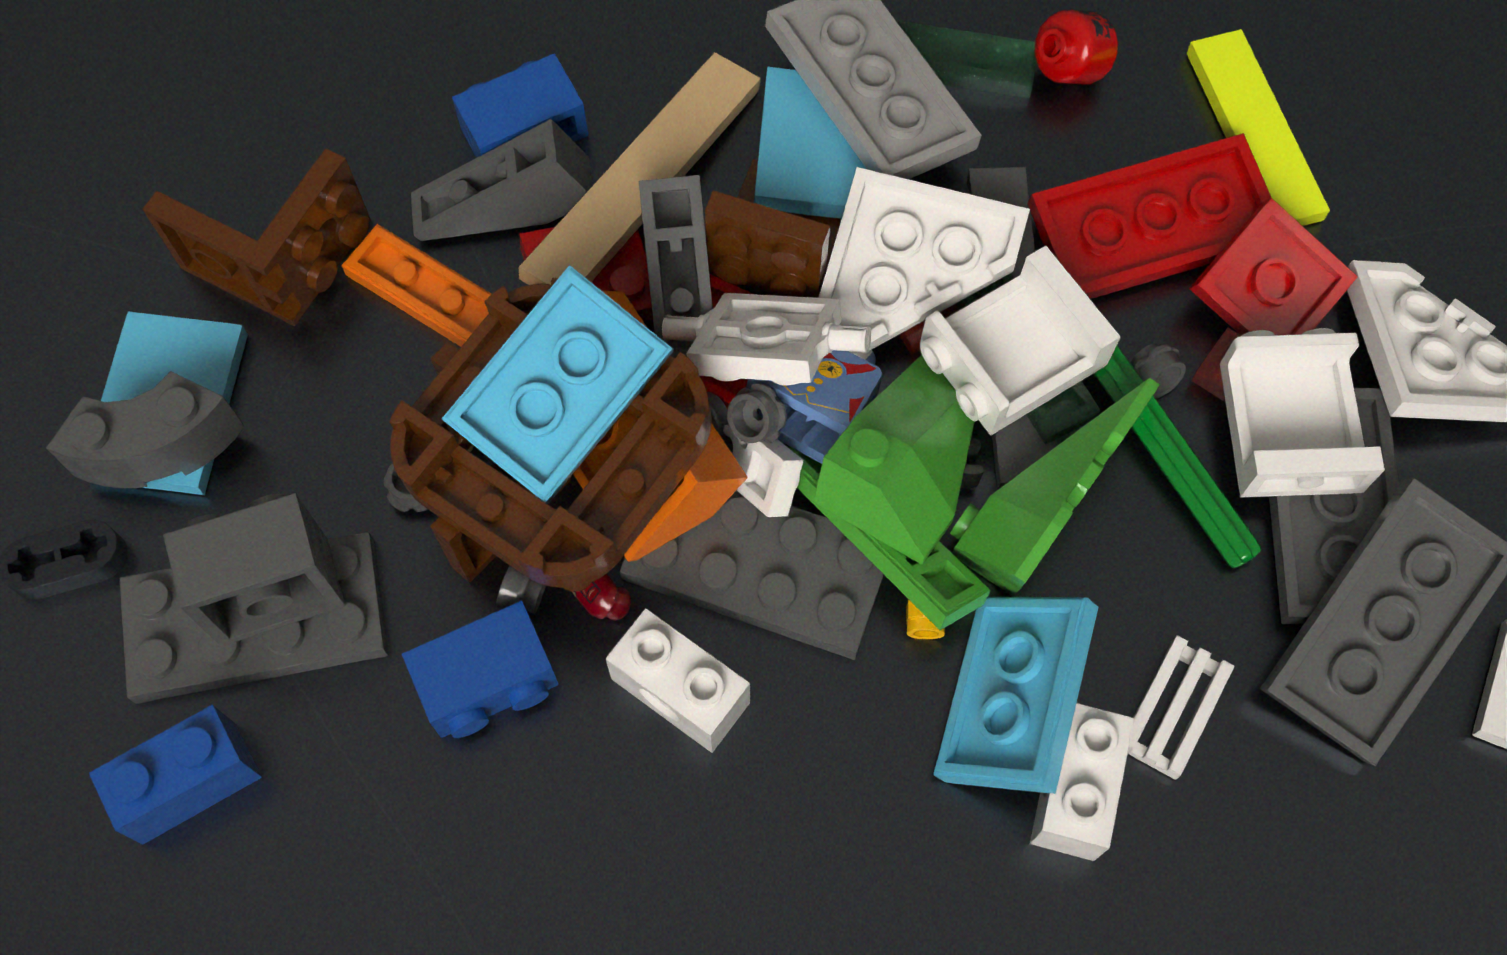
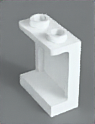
[920,246,1121,436]
[1220,328,1385,497]

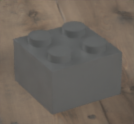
[163,493,345,646]

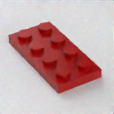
[1027,133,1272,299]

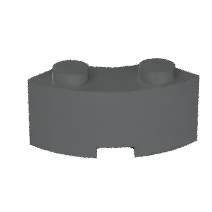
[46,371,244,488]

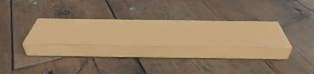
[519,53,761,285]

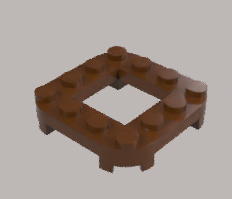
[390,277,712,592]

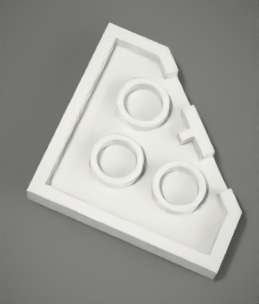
[819,167,1030,351]
[1347,260,1507,422]

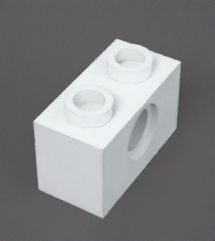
[606,608,750,753]
[1030,703,1134,861]

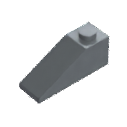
[411,119,593,241]
[639,175,713,358]

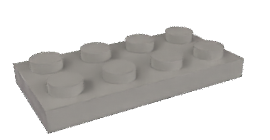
[765,0,982,179]

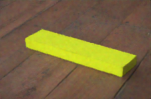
[1186,29,1330,226]

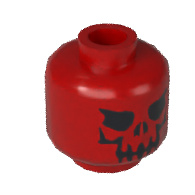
[1035,10,1118,84]

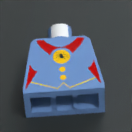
[746,349,883,464]

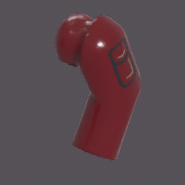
[573,573,631,621]

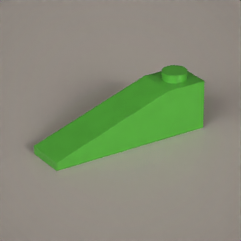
[813,355,975,565]
[950,378,1160,597]

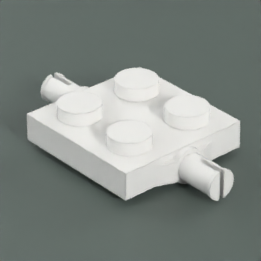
[662,293,871,385]

